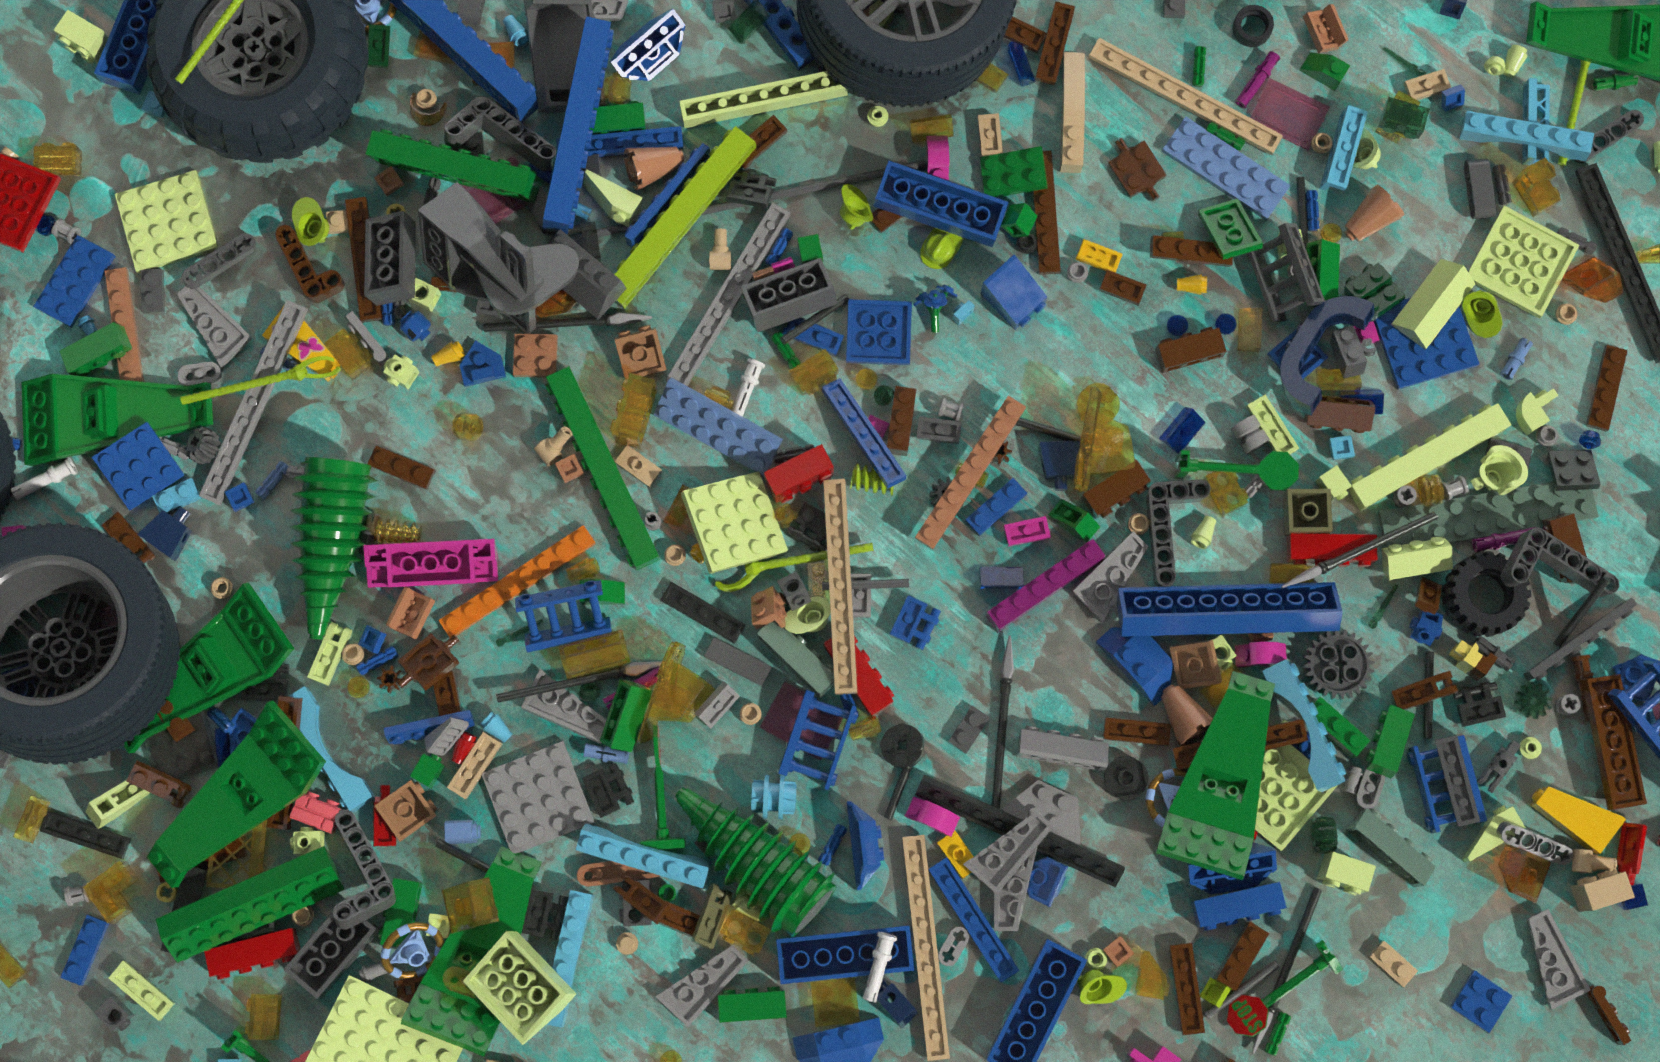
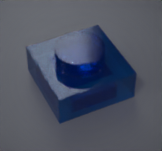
[1622,884,1648,910]

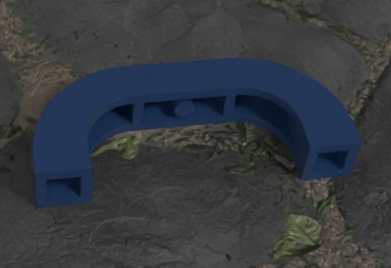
[1280,296,1375,416]

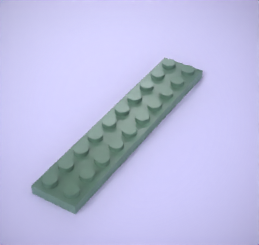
[1378,482,1599,548]

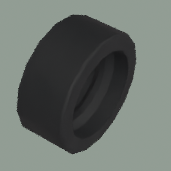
[1232,5,1274,47]

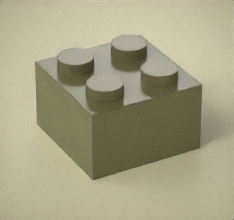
[1283,489,1333,536]

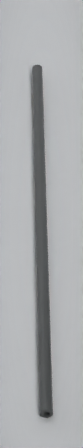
[596,160,926,237]

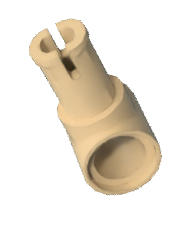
[709,228,731,270]
[534,426,573,466]
[1571,849,1617,873]

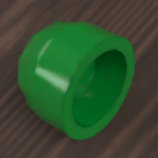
[658,884,676,902]

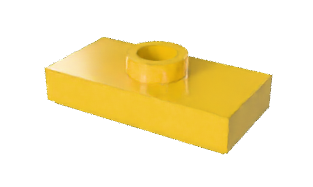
[1075,239,1123,273]
[937,830,974,879]

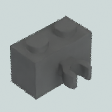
[1330,325,1376,379]

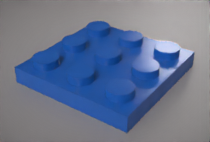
[846,299,912,365]
[92,421,185,511]

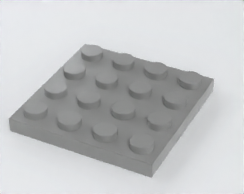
[482,741,595,854]

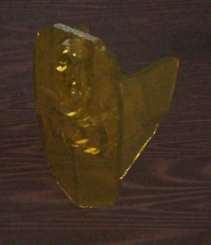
[1073,386,1135,492]
[637,641,716,744]

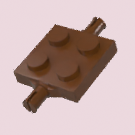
[1108,138,1166,202]
[396,633,460,691]

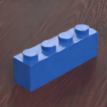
[1191,882,1287,931]

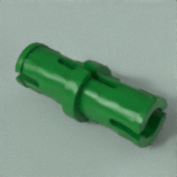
[1592,73,1638,91]

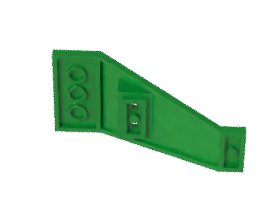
[124,583,295,753]

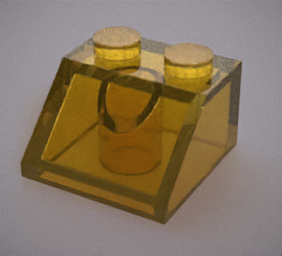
[442,877,499,933]

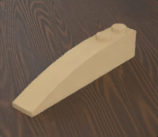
[1060,52,1085,173]

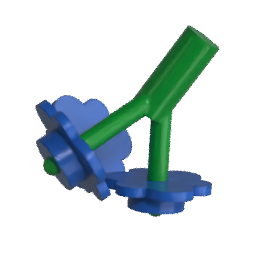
[913,285,958,333]

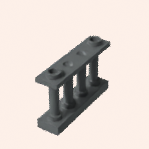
[1246,223,1325,322]

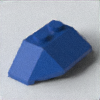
[610,8,686,81]
[1096,627,1173,706]
[847,801,884,891]
[1187,842,1277,895]
[792,1017,884,1062]

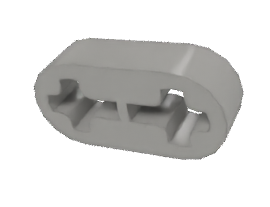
[938,927,969,966]

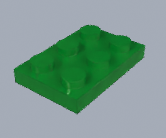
[980,146,1048,198]
[1198,198,1263,260]

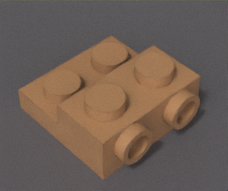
[614,325,667,381]
[375,780,438,842]

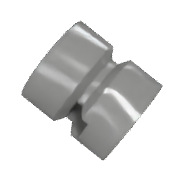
[1231,415,1270,455]

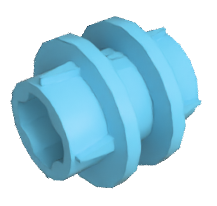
[751,775,797,819]

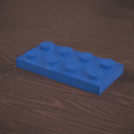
[33,235,116,328]

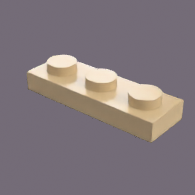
[447,732,502,800]

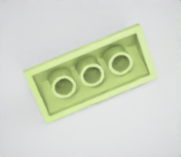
[1391,259,1475,350]

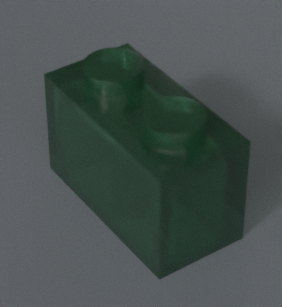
[1378,97,1430,139]

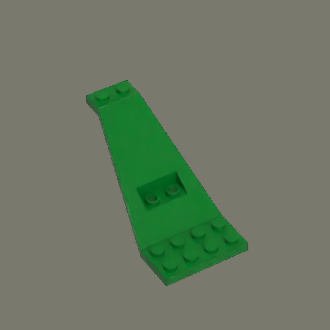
[1526,1,1660,81]
[21,374,213,466]
[1156,671,1275,880]
[147,701,326,888]
[401,846,542,1057]

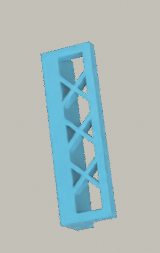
[1522,78,1550,166]
[1319,105,1368,191]

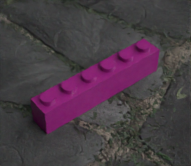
[985,539,1105,633]

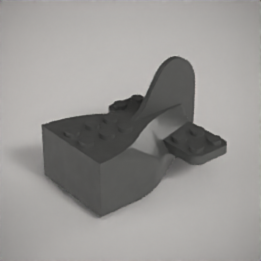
[418,182,579,334]

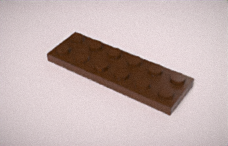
[1581,674,1647,810]

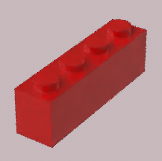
[1286,533,1378,567]
[823,635,894,718]
[204,928,301,980]

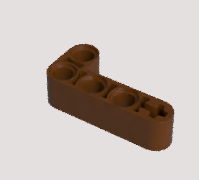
[275,225,345,303]

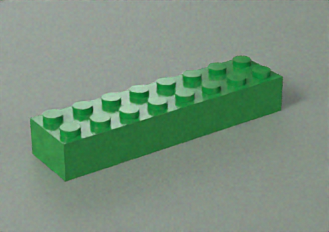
[365,129,542,204]
[156,846,345,963]

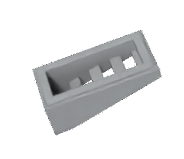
[425,717,469,756]

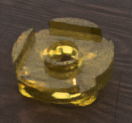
[1076,383,1120,427]

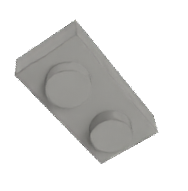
[851,574,871,618]
[695,681,740,728]

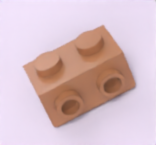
[1302,4,1348,53]
[751,586,787,630]
[386,587,435,640]

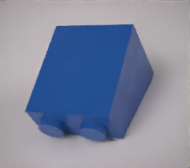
[980,255,1047,330]

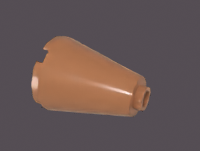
[624,147,684,190]
[1344,184,1404,242]
[1161,685,1213,746]

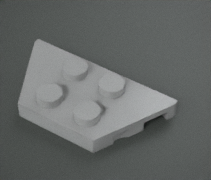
[1002,780,1081,846]

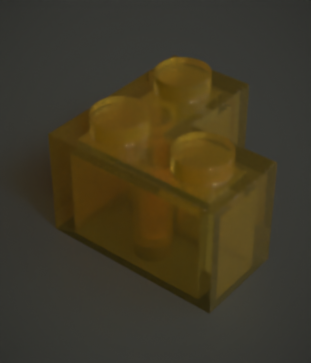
[1512,157,1561,218]
[83,861,140,924]

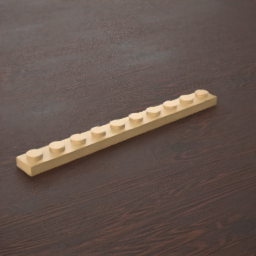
[1088,38,1283,155]
[823,479,858,695]
[902,835,950,1061]

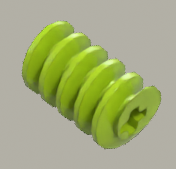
[850,463,894,496]

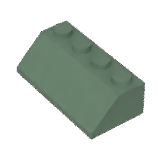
[757,621,834,699]
[1346,808,1436,887]

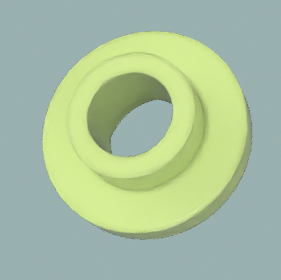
[1484,56,1505,76]
[867,106,888,127]
[1519,737,1542,759]
[1085,948,1107,970]

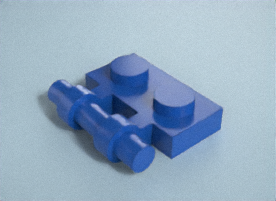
[890,595,941,650]

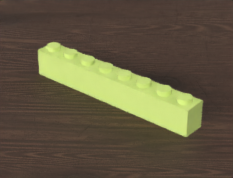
[679,71,848,128]
[1348,403,1511,511]

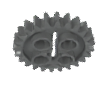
[1303,630,1375,700]

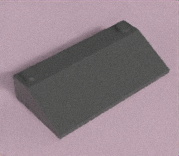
[524,0,606,113]

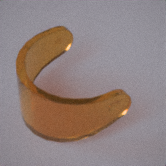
[410,92,447,126]

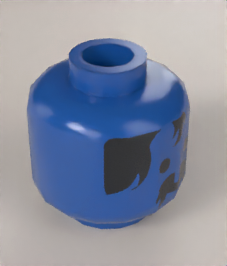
[399,310,431,342]

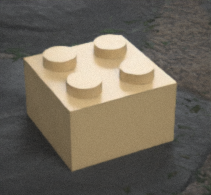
[1570,869,1635,912]

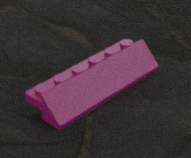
[364,539,499,588]

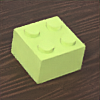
[54,10,108,64]
[1317,852,1376,896]

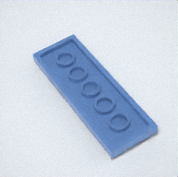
[1162,117,1291,221]
[653,377,783,476]

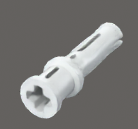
[732,358,765,417]
[11,457,78,500]
[863,932,897,1002]

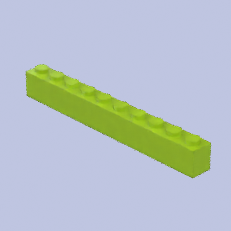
[614,126,756,309]

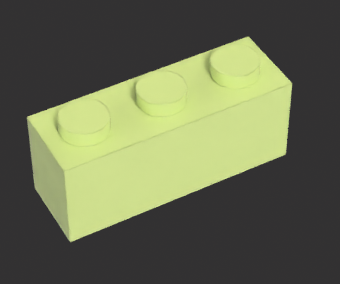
[1381,537,1453,580]

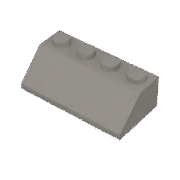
[1016,726,1109,771]

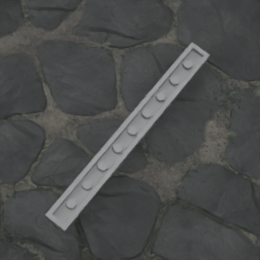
[665,203,791,386]
[199,300,308,505]

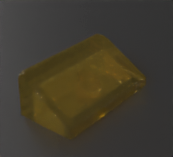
[1237,307,1263,352]
[1316,369,1362,390]

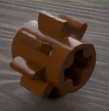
[990,441,1012,466]
[377,665,403,694]

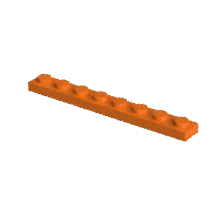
[438,525,596,638]

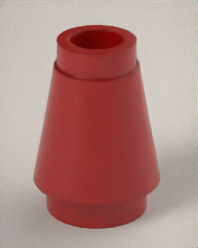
[451,731,477,765]

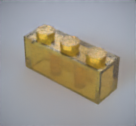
[559,630,631,679]

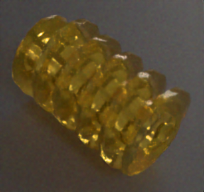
[374,517,422,544]

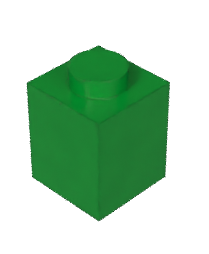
[1001,203,1037,238]
[797,234,823,264]
[410,753,445,789]

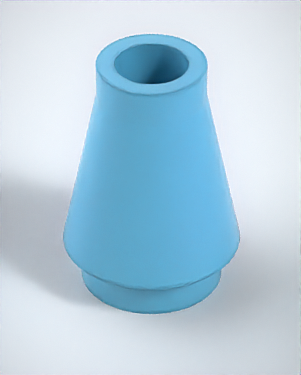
[503,15,529,47]
[481,712,513,743]

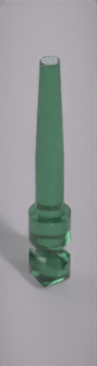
[1383,47,1426,77]
[1368,584,1398,629]
[496,619,543,647]

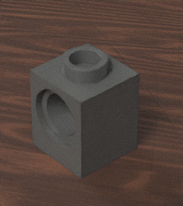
[777,571,812,611]
[94,996,134,1032]

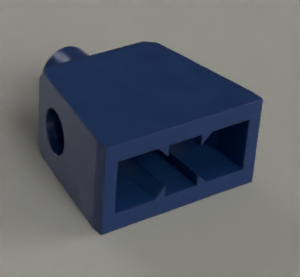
[1038,441,1081,491]
[137,506,192,561]
[877,979,919,1028]

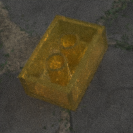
[610,373,658,450]

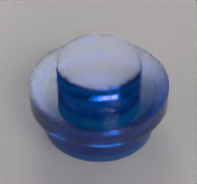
[36,215,56,236]
[1215,314,1237,335]
[1167,315,1188,336]
[1579,430,1601,449]

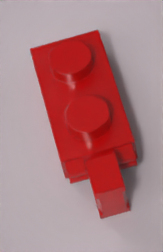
[373,785,396,846]
[1617,822,1647,886]

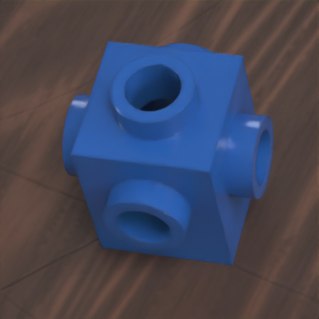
[1409,611,1443,646]

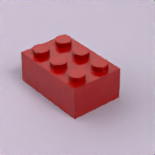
[764,444,834,504]

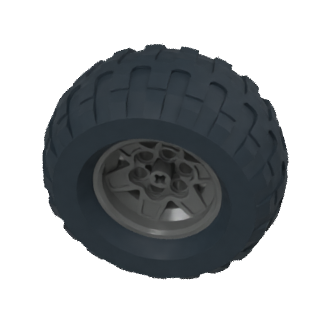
[147,0,369,163]

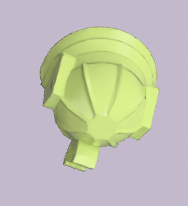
[1471,445,1528,495]

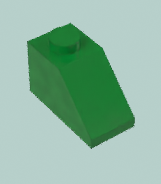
[1299,52,1351,91]
[1048,499,1100,543]
[579,579,625,605]

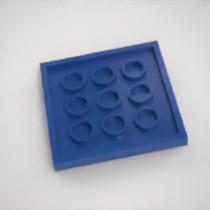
[1374,298,1480,390]

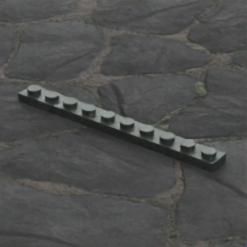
[1575,163,1660,364]
[915,775,1125,888]

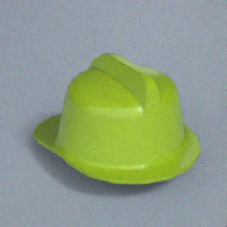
[839,184,873,230]
[292,197,330,246]
[920,228,963,269]
[1462,290,1503,338]
[1077,969,1127,1004]

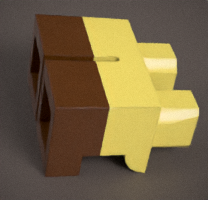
[1448,640,1498,681]

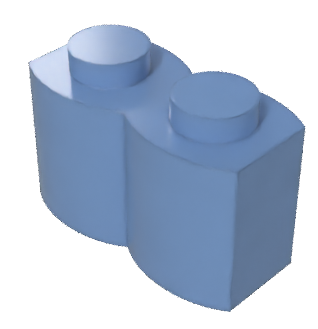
[444,820,481,844]

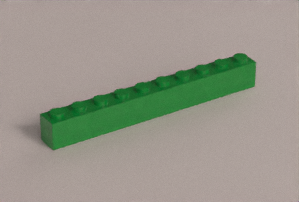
[545,366,660,571]

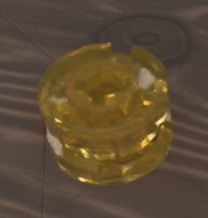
[1418,474,1444,507]

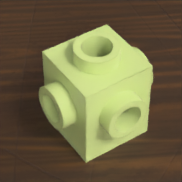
[383,355,420,390]
[290,827,325,856]

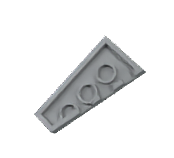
[177,280,253,368]
[521,669,606,744]
[963,811,1054,894]
[993,842,1037,931]
[1527,909,1590,1010]
[655,945,749,1027]

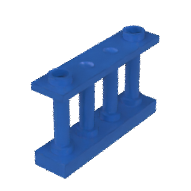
[515,580,613,653]
[1607,660,1660,760]
[778,689,859,790]
[1407,735,1487,834]

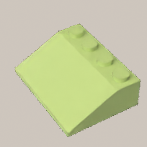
[463,931,576,1045]

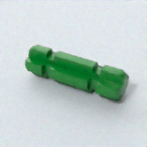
[1192,46,1206,87]
[1206,122,1245,151]
[771,331,801,371]
[1264,1012,1291,1056]

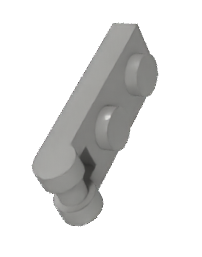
[346,311,389,366]

